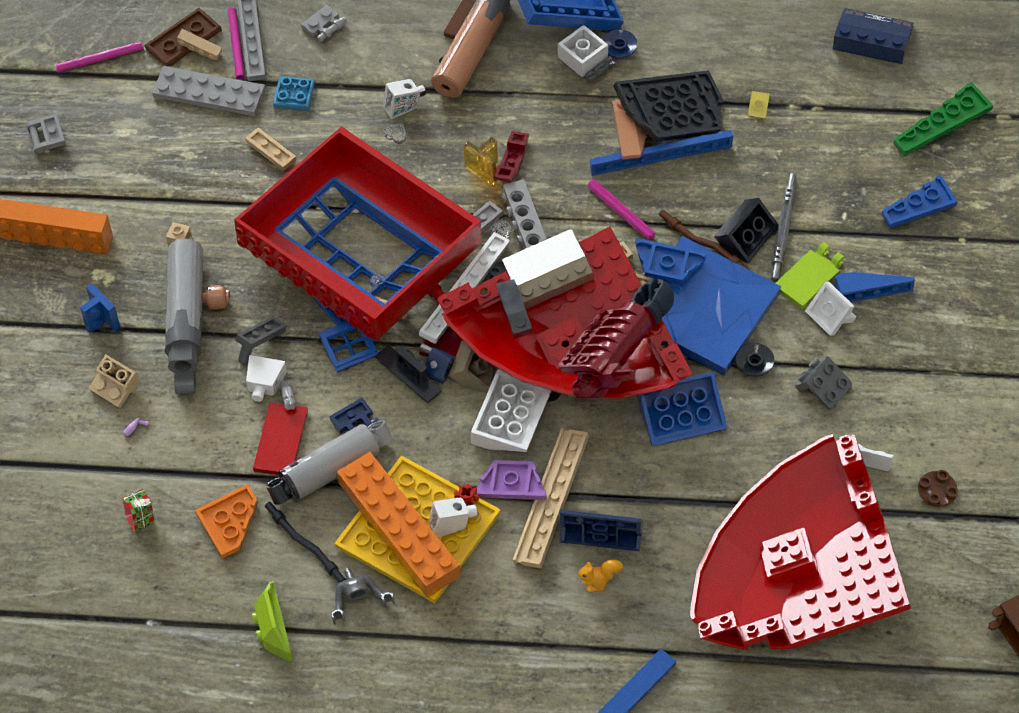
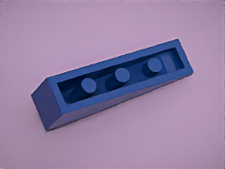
[834,272,915,302]

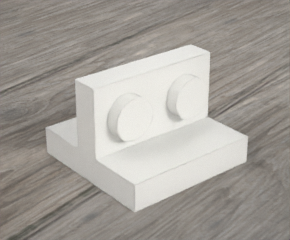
[805,282,856,336]

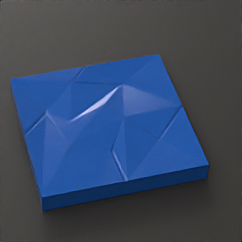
[518,0,624,31]
[651,236,781,376]

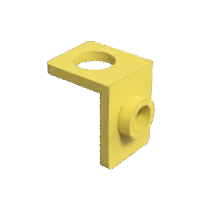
[748,91,770,118]

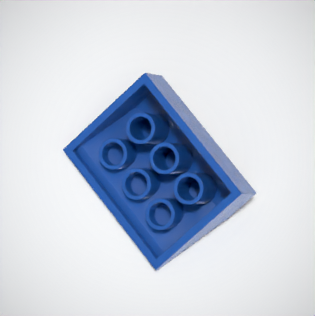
[637,371,727,446]

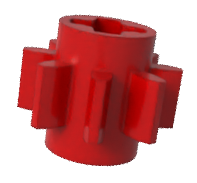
[454,484,479,506]

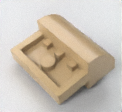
[88,354,139,408]

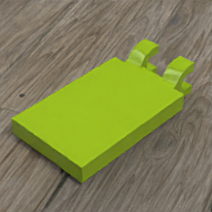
[775,242,844,310]

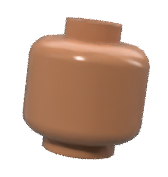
[202,285,230,310]

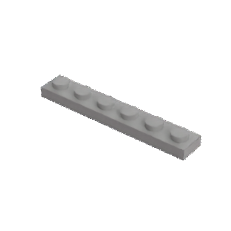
[238,0,266,81]

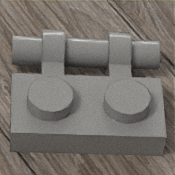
[301,5,347,42]

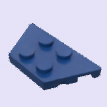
[635,238,707,284]

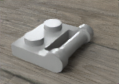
[26,114,66,154]

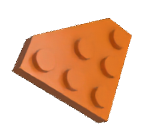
[195,484,258,559]

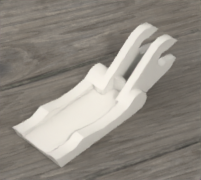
[838,436,894,471]

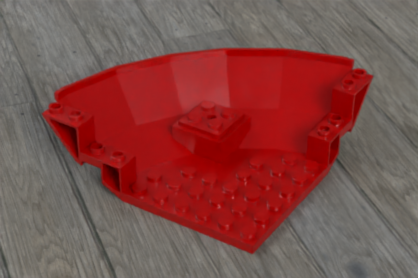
[437,226,693,399]
[690,434,911,650]

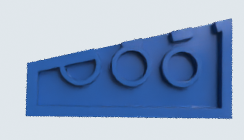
[881,174,957,229]

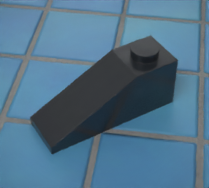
[496,279,532,339]

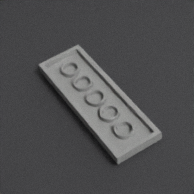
[152,66,265,116]

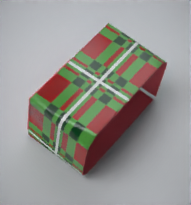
[123,489,155,532]

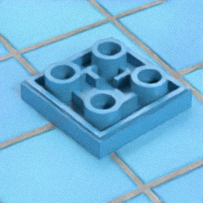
[273,76,315,111]

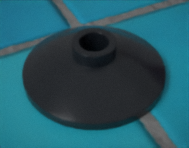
[736,343,774,377]

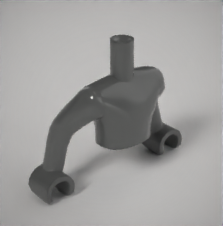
[331,568,395,625]

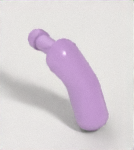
[123,418,149,436]

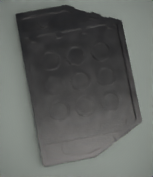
[613,70,723,142]

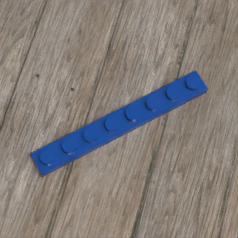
[590,130,733,176]

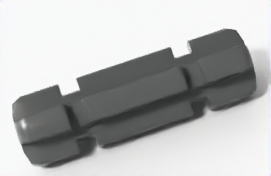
[585,57,615,83]

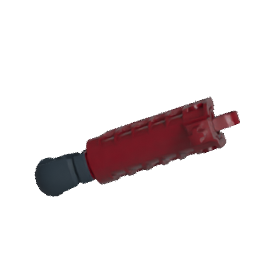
[559,279,674,398]

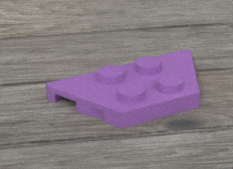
[477,460,547,500]

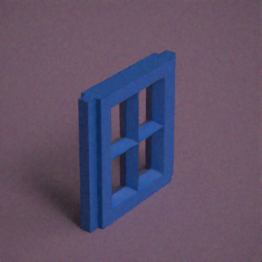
[318,321,378,372]

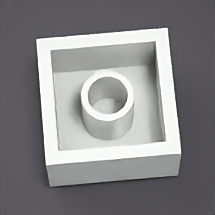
[558,25,608,77]

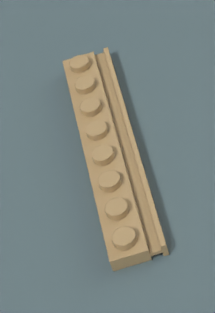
[513,428,589,568]

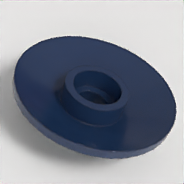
[602,29,637,58]

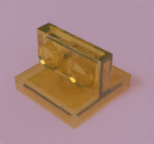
[463,137,498,186]

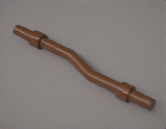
[659,210,751,271]

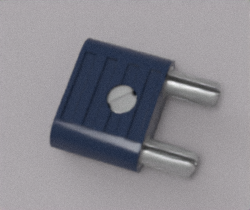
[420,344,455,384]

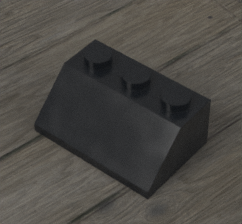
[714,198,779,263]

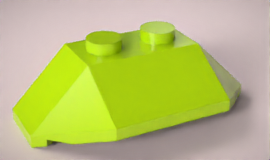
[252,582,293,662]

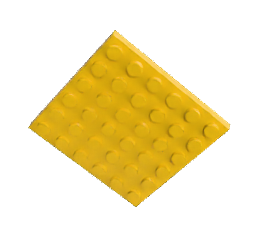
[334,455,501,604]

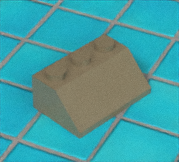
[449,340,498,393]

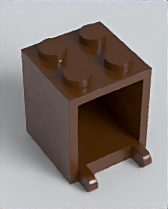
[988,595,1019,657]

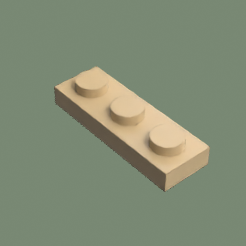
[245,128,297,171]

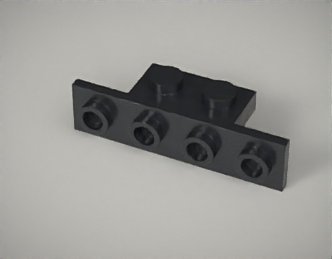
[375,345,442,403]

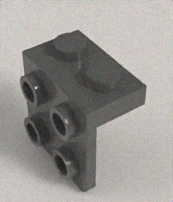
[795,356,852,409]

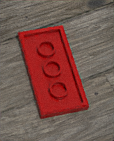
[253,402,308,475]

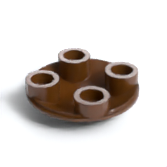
[918,470,958,507]

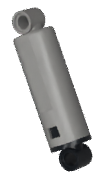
[266,420,393,505]

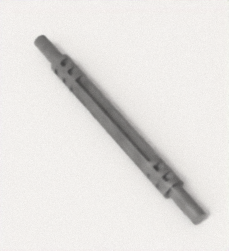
[771,173,797,282]

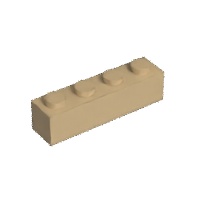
[177,29,222,61]

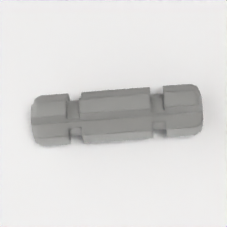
[281,380,295,410]

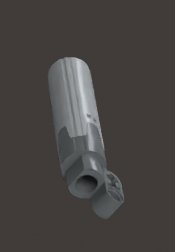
[165,238,203,394]

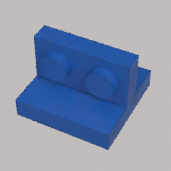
[80,284,120,333]

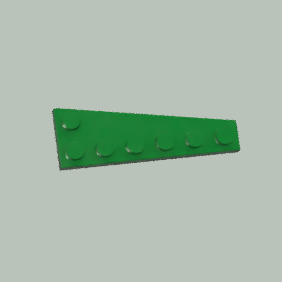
[893,82,993,156]

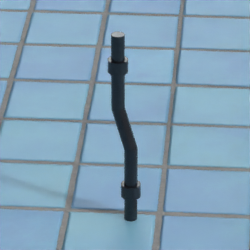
[265,502,346,583]

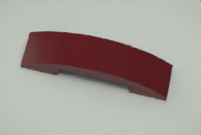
[493,131,529,182]

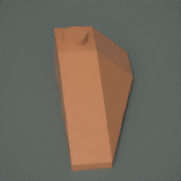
[612,100,648,159]

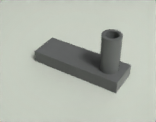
[235,316,287,364]

